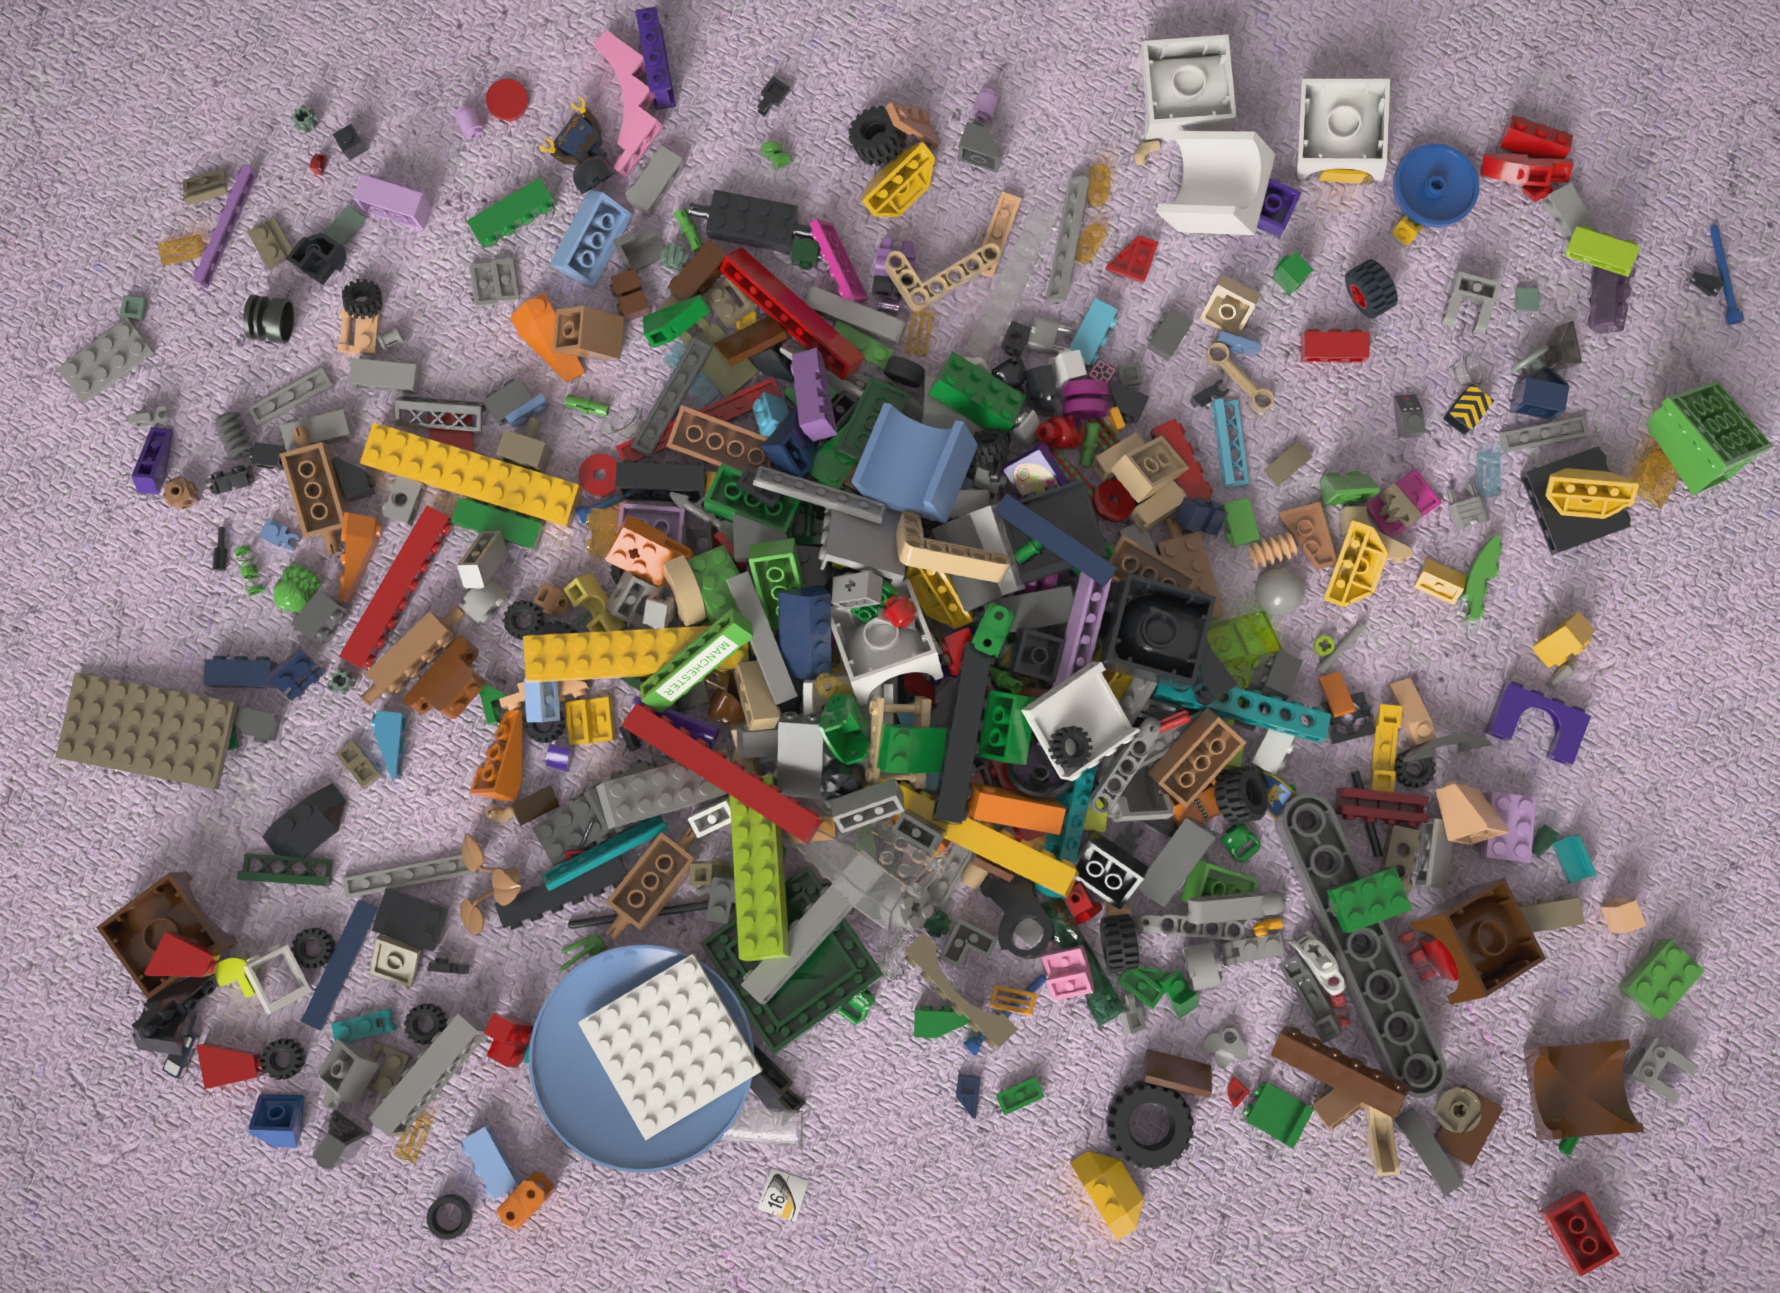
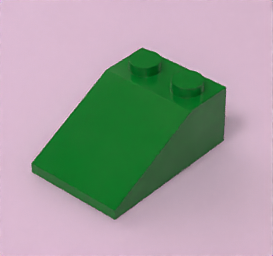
[877,723,947,774]

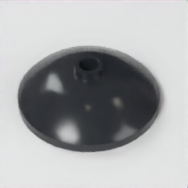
[1007,740,1073,799]

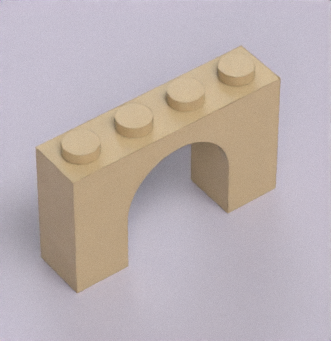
[1090,433,1187,533]

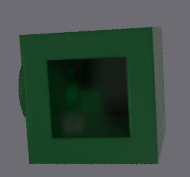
[791,238,822,270]

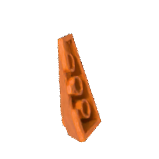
[510,292,586,383]
[339,512,383,605]
[469,710,522,802]

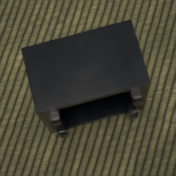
[132,999,197,1056]

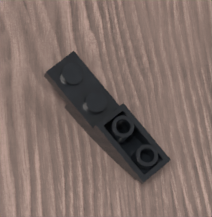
[131,974,218,1041]

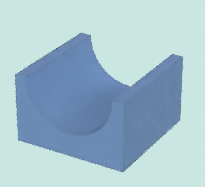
[851,402,978,524]

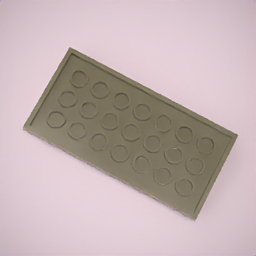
[55,672,238,789]

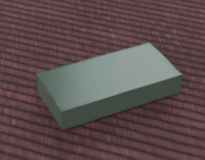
[323,205,366,246]

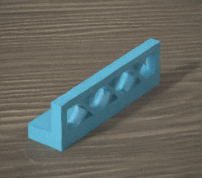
[1211,399,1249,488]

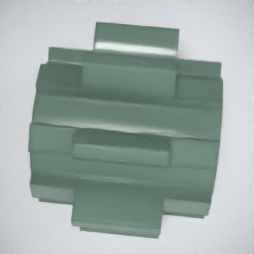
[290,105,319,134]
[660,244,688,271]
[328,667,357,695]

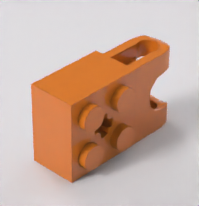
[605,515,693,586]

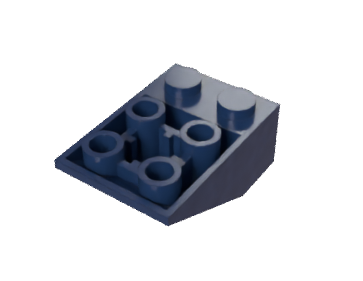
[762,405,820,478]

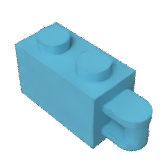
[752,392,789,437]

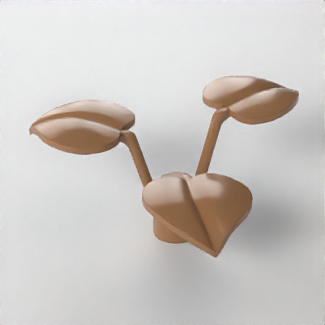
[460,833,522,936]

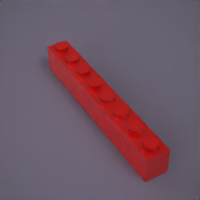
[719,247,865,381]
[339,505,453,671]

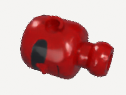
[1036,415,1085,450]

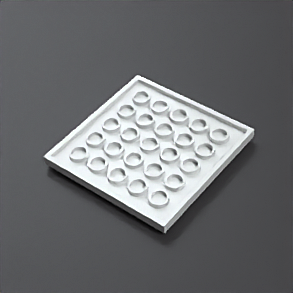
[578,953,762,1141]

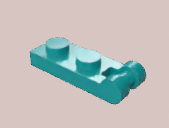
[331,1008,397,1042]

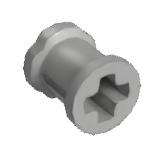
[376,326,405,351]

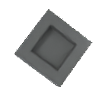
[1117,362,1143,387]

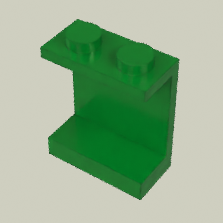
[1242,1080,1314,1149]

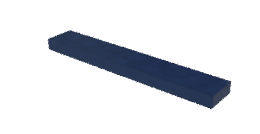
[993,493,1117,587]
[300,900,379,1031]

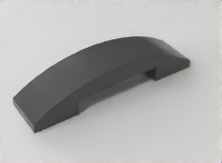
[1403,734,1491,763]
[1278,954,1343,1044]
[1394,1108,1463,1197]

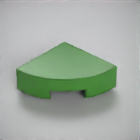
[770,152,793,170]

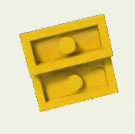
[565,697,616,745]

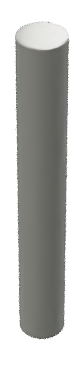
[1316,622,1366,675]

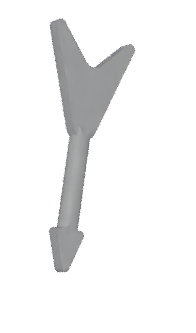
[670,492,734,546]

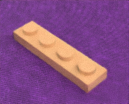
[973,191,1022,278]

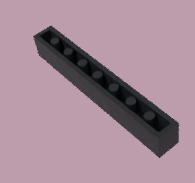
[932,642,995,826]

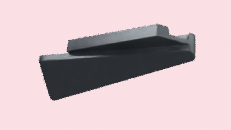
[750,1043,806,1126]

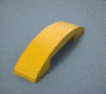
[1371,704,1403,793]

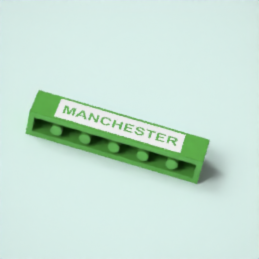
[640,609,753,713]

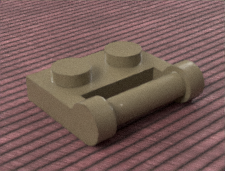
[703,277,758,328]
[366,1041,411,1096]

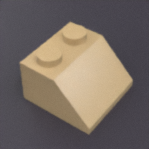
[1199,274,1261,336]

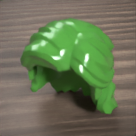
[273,562,321,612]

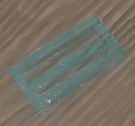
[1476,452,1500,496]

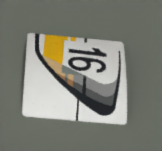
[758,1168,809,1222]

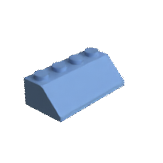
[550,190,633,288]

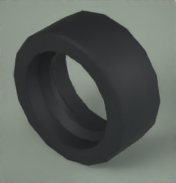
[426,1194,472,1240]

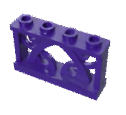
[635,6,676,110]

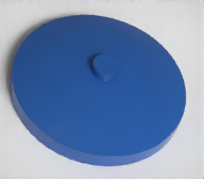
[1393,144,1479,228]

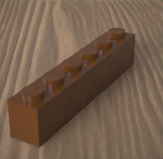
[1271,1025,1410,1119]

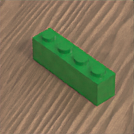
[467,177,556,248]
[451,496,545,551]

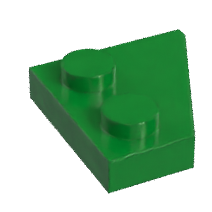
[1116,965,1171,1009]

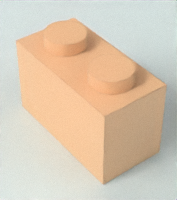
[1600,897,1646,933]

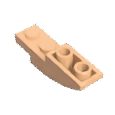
[499,680,591,711]

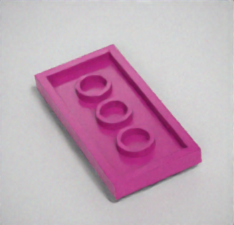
[809,219,869,303]

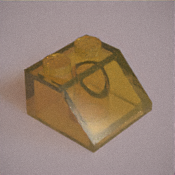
[1628,446,1680,509]

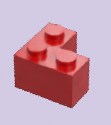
[484,1013,534,1068]

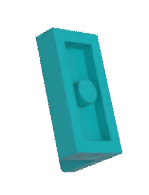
[1551,834,1597,884]

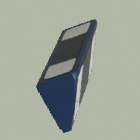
[162,1032,201,1079]

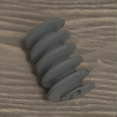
[215,412,253,460]

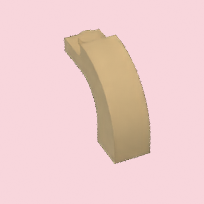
[663,555,706,627]

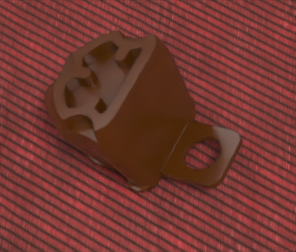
[704,669,745,725]

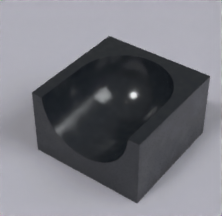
[1099,573,1216,690]

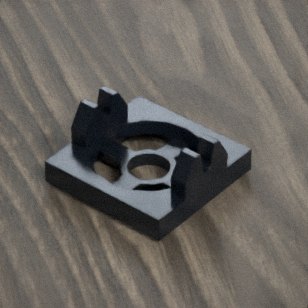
[1320,691,1375,744]

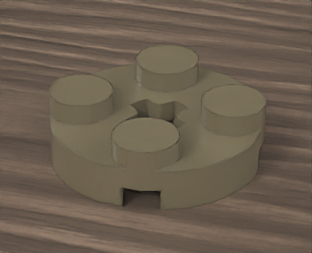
[1434,1086,1482,1133]

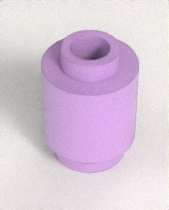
[972,88,998,122]
[456,105,484,139]

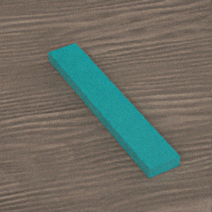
[541,815,668,891]

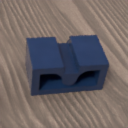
[1174,496,1228,536]

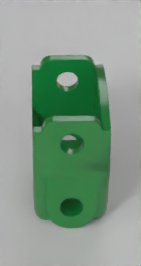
[972,602,1016,657]
[819,693,870,765]

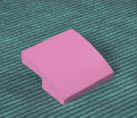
[1041,945,1094,1001]

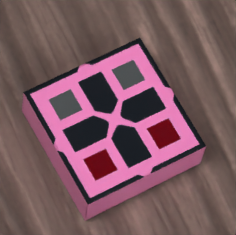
[1087,358,1117,382]

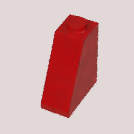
[144,931,221,977]
[196,1043,265,1089]

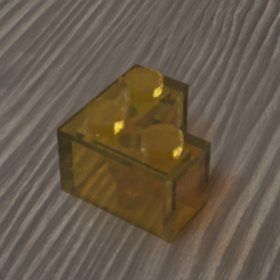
[586,508,619,559]

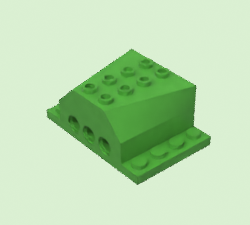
[1645,380,1774,496]

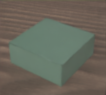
[1514,288,1539,311]
[120,296,147,321]

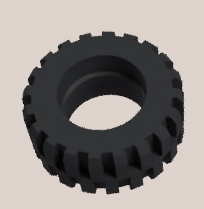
[1106,1080,1194,1170]

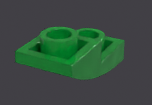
[850,579,898,624]

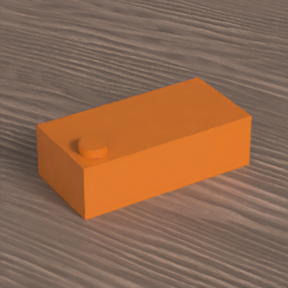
[965,782,1066,835]

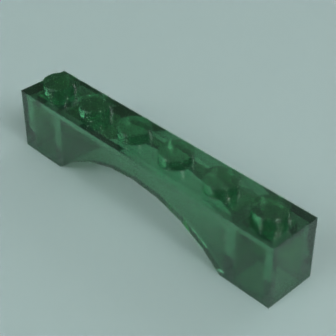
[1039,897,1125,1026]

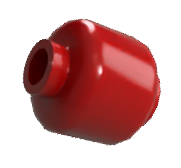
[884,595,917,629]

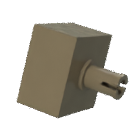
[496,418,553,474]

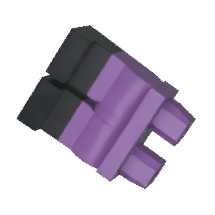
[872,238,916,298]

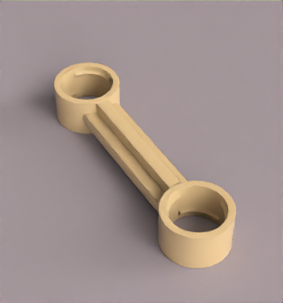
[1206,342,1274,412]

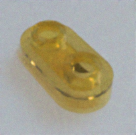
[1087,163,1110,207]
[1074,223,1107,264]
[815,673,856,701]

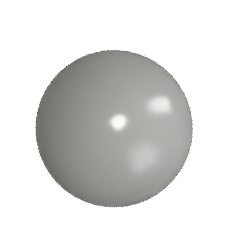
[1255,567,1305,616]

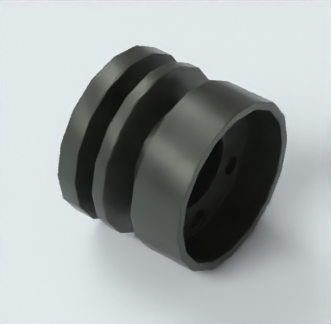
[243,294,294,344]

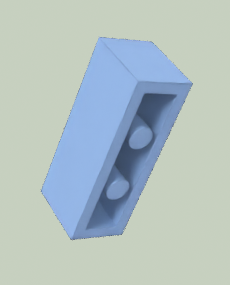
[461,1124,521,1199]

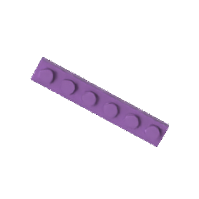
[193,164,258,289]

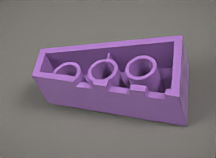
[790,348,838,441]

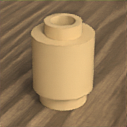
[960,860,989,890]

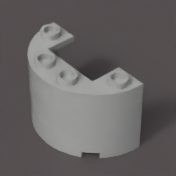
[1098,742,1174,822]

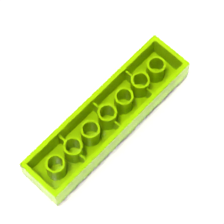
[730,775,790,961]

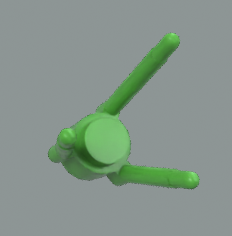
[558,933,607,972]

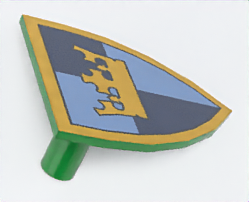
[1257,770,1298,820]

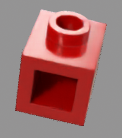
[1064,881,1095,917]

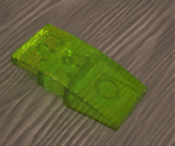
[1206,611,1283,668]

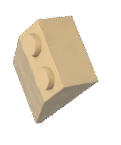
[1111,436,1189,503]

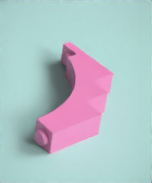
[594,30,664,178]

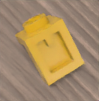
[1392,215,1424,246]

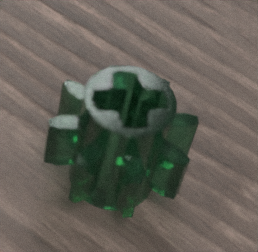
[923,910,951,938]

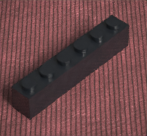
[494,854,628,931]

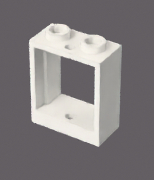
[243,943,312,1014]

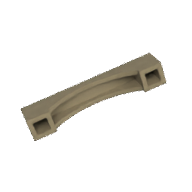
[904,932,1018,1049]

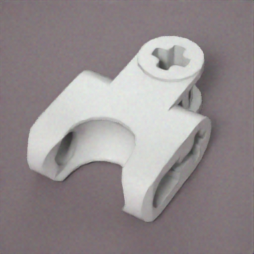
[1290,930,1346,995]

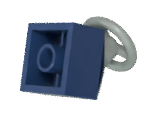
[1509,345,1570,420]

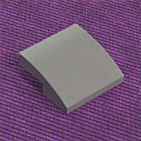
[468,258,519,308]

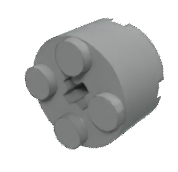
[459,577,509,624]
[881,882,934,929]
[1182,941,1224,991]

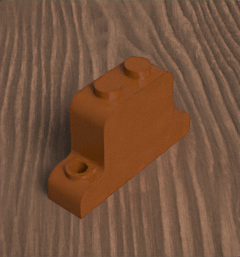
[402,634,485,719]

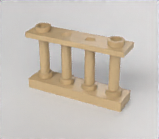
[865,695,931,789]

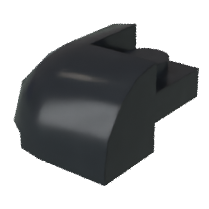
[286,232,346,285]
[1025,365,1055,417]

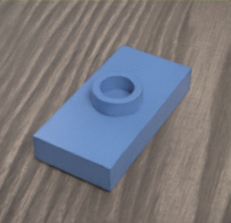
[1215,331,1262,356]

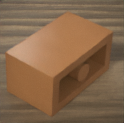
[1312,1087,1365,1132]

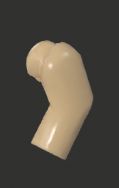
[1133,140,1160,165]
[485,803,514,824]

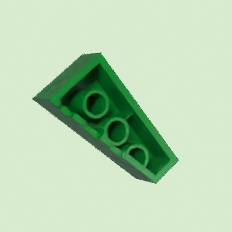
[808,421,858,490]

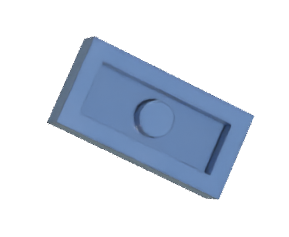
[505,393,550,428]

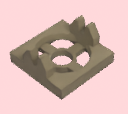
[1378,483,1422,528]

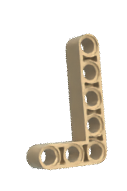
[884,243,1001,311]
[895,511,1011,583]

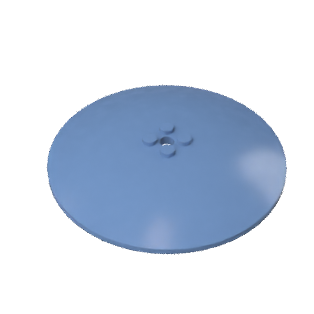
[529,944,754,1173]

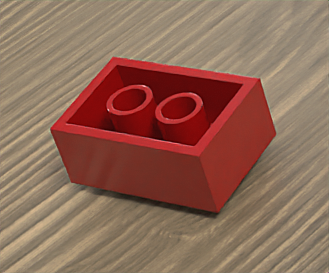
[1539,1189,1620,1276]

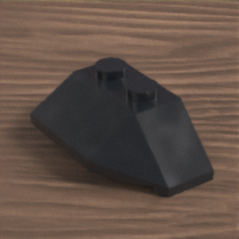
[262,783,346,858]

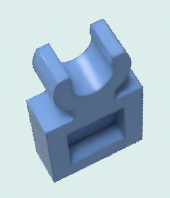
[259,518,301,551]

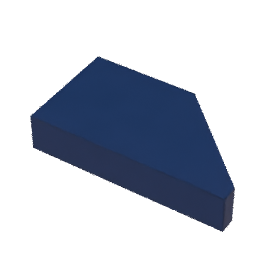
[956,1074,980,1118]

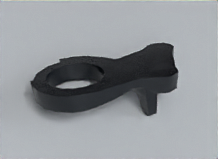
[980,875,1055,960]

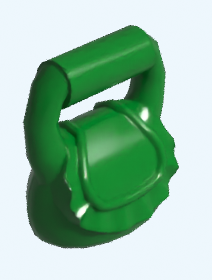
[1221,823,1261,863]
[837,990,876,1025]

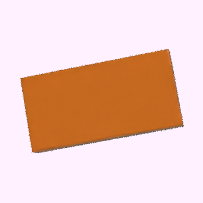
[1318,671,1356,718]

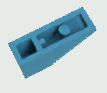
[372,711,407,779]

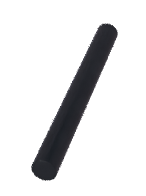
[1350,770,1383,857]

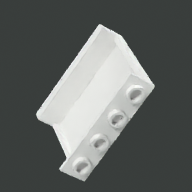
[1021,662,1140,781]

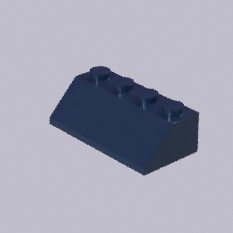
[778,585,832,680]

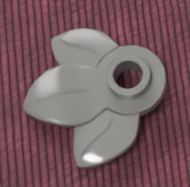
[1202,1025,1247,1069]

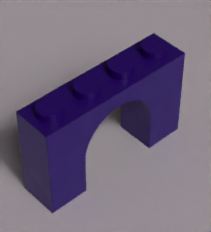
[1484,681,1591,765]

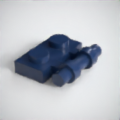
[266,648,325,701]

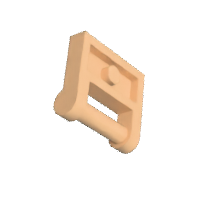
[337,308,380,355]

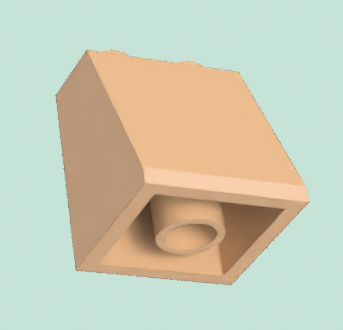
[1436,782,1510,845]

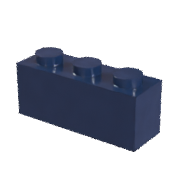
[204,656,277,688]

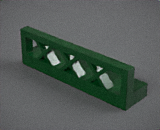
[237,853,333,886]

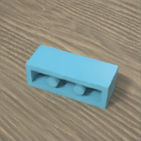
[1069,298,1119,370]

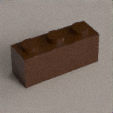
[668,239,728,302]

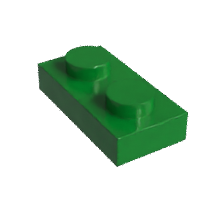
[995,1076,1045,1115]

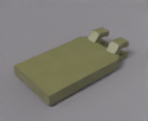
[679,318,759,398]

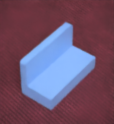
[524,678,560,722]

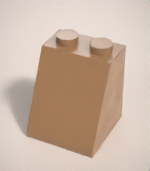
[553,306,624,361]

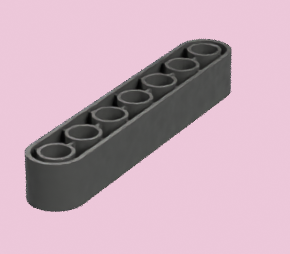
[1274,793,1447,1098]

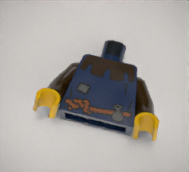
[539,97,607,165]

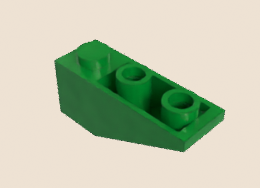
[643,294,710,348]
[914,1005,969,1038]

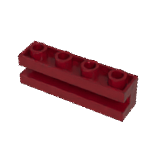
[1335,787,1429,827]

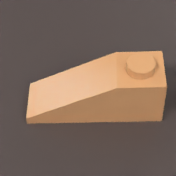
[1389,678,1437,746]

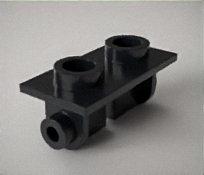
[206,465,255,495]

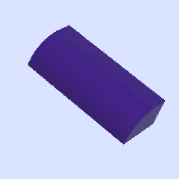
[630,696,721,749]

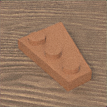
[885,102,940,150]
[1277,502,1337,570]

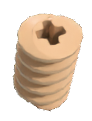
[1248,532,1297,570]

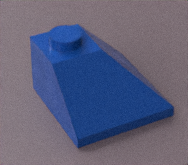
[248,1094,304,1148]

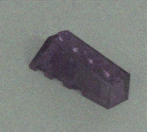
[1588,254,1639,334]

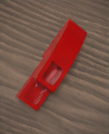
[1480,154,1573,186]

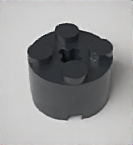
[820,758,866,809]

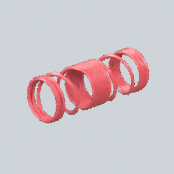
[1398,930,1437,981]
[1328,977,1351,1026]

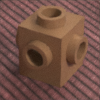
[163,477,200,510]
[533,583,571,617]

